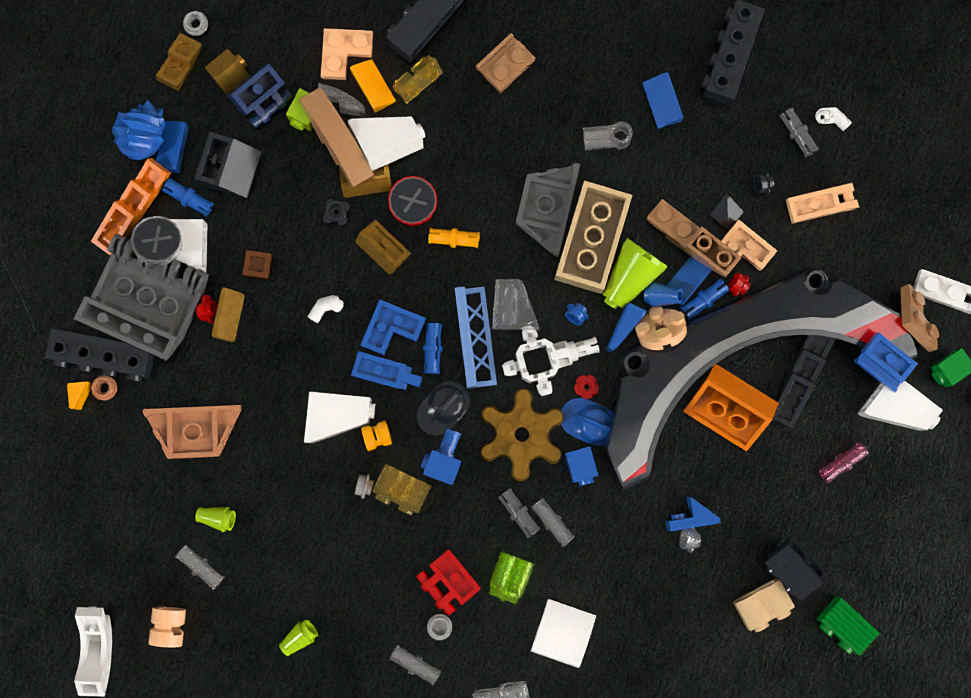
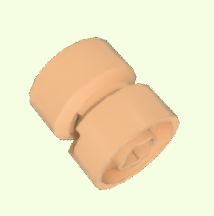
[148,607,186,647]

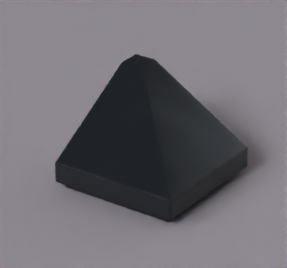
[709,194,743,231]

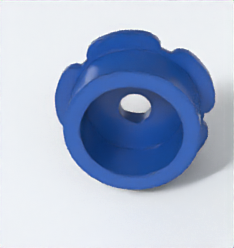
[565,303,589,326]

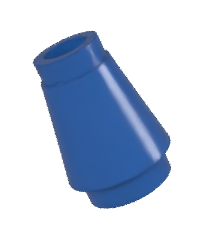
[644,282,683,307]

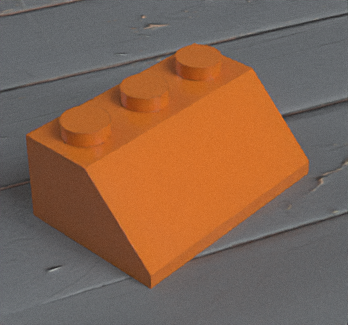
[683,364,779,451]

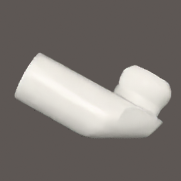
[815,107,852,131]
[307,295,343,323]

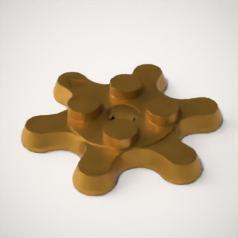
[480,388,564,481]

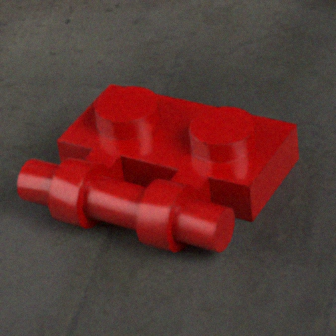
[416,549,481,616]

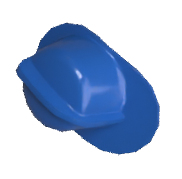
[561,398,614,446]

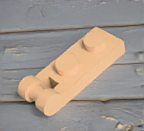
[786,183,859,224]

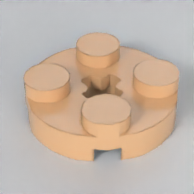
[635,306,687,350]

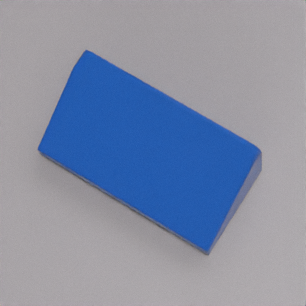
[642,72,683,129]
[156,121,189,173]
[667,256,711,306]

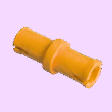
[429,228,480,248]

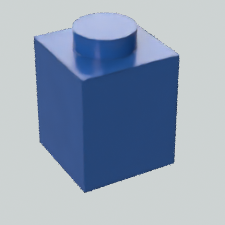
[564,447,598,486]

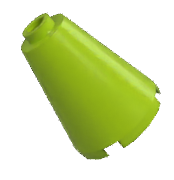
[603,238,667,309]

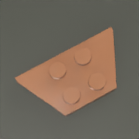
[143,405,242,459]

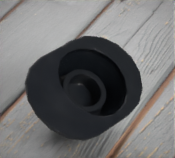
[416,381,470,436]

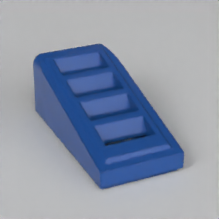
[606,303,647,352]

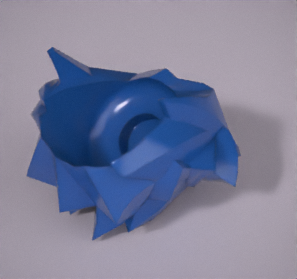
[112,100,165,160]

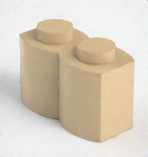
[733,578,795,632]

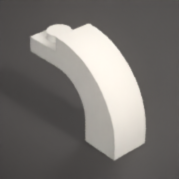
[74,607,112,696]

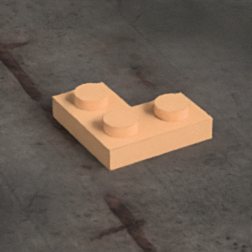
[321,28,373,80]
[721,220,777,271]

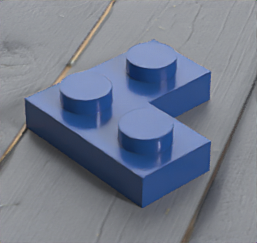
[361,300,426,355]

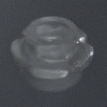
[680,528,701,553]

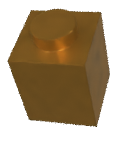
[205,49,250,95]

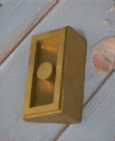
[339,164,392,198]
[356,220,411,274]
[212,288,244,342]

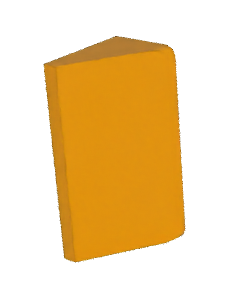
[350,59,396,113]

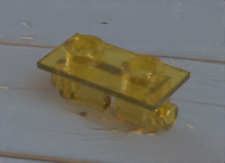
[392,55,443,104]

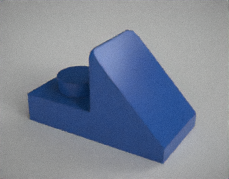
[665,497,720,531]

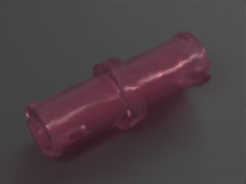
[819,442,869,483]

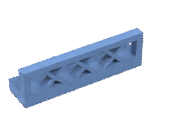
[455,287,497,389]

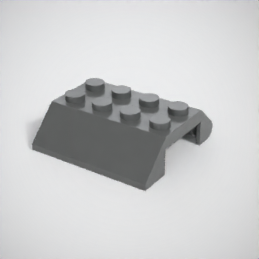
[74,233,208,360]

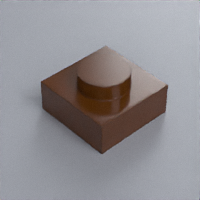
[243,250,272,279]

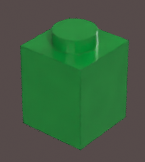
[930,348,971,387]

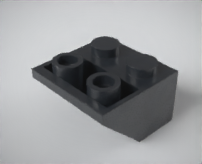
[195,132,262,199]

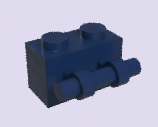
[227,64,293,128]

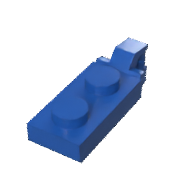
[351,351,423,390]

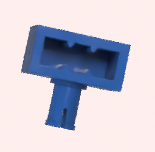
[421,428,462,485]

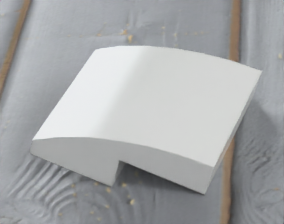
[531,599,596,668]

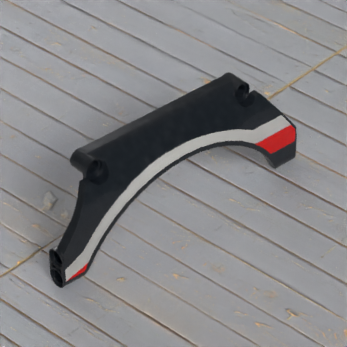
[604,267,917,491]

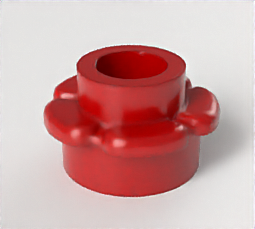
[728,273,750,296]
[574,375,599,399]

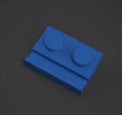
[854,332,918,393]

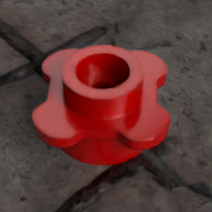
[196,295,218,324]

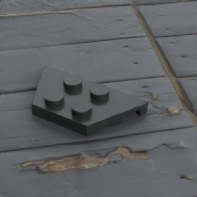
[516,163,580,257]

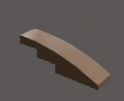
[298,87,374,187]

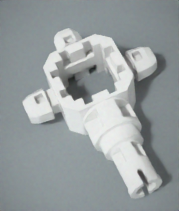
[502,326,599,396]

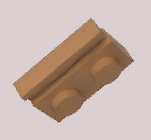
[476,33,536,93]

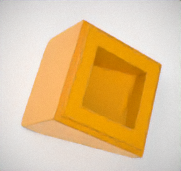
[67,382,92,410]

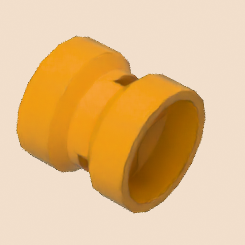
[361,420,392,451]

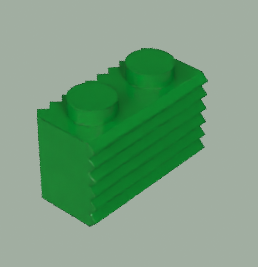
[816,596,879,656]

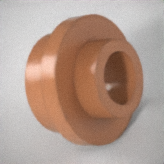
[91,375,117,400]

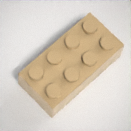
[554,181,632,294]

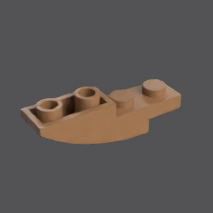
[646,199,742,277]

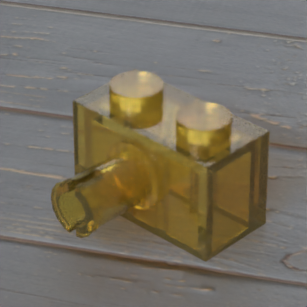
[372,464,432,516]

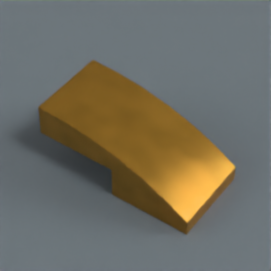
[156,33,202,91]

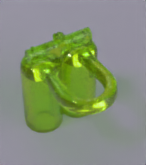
[489,552,534,604]

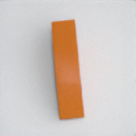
[91,158,171,256]

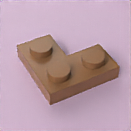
[901,284,939,352]

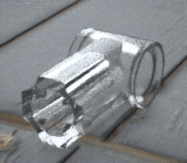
[583,122,633,150]

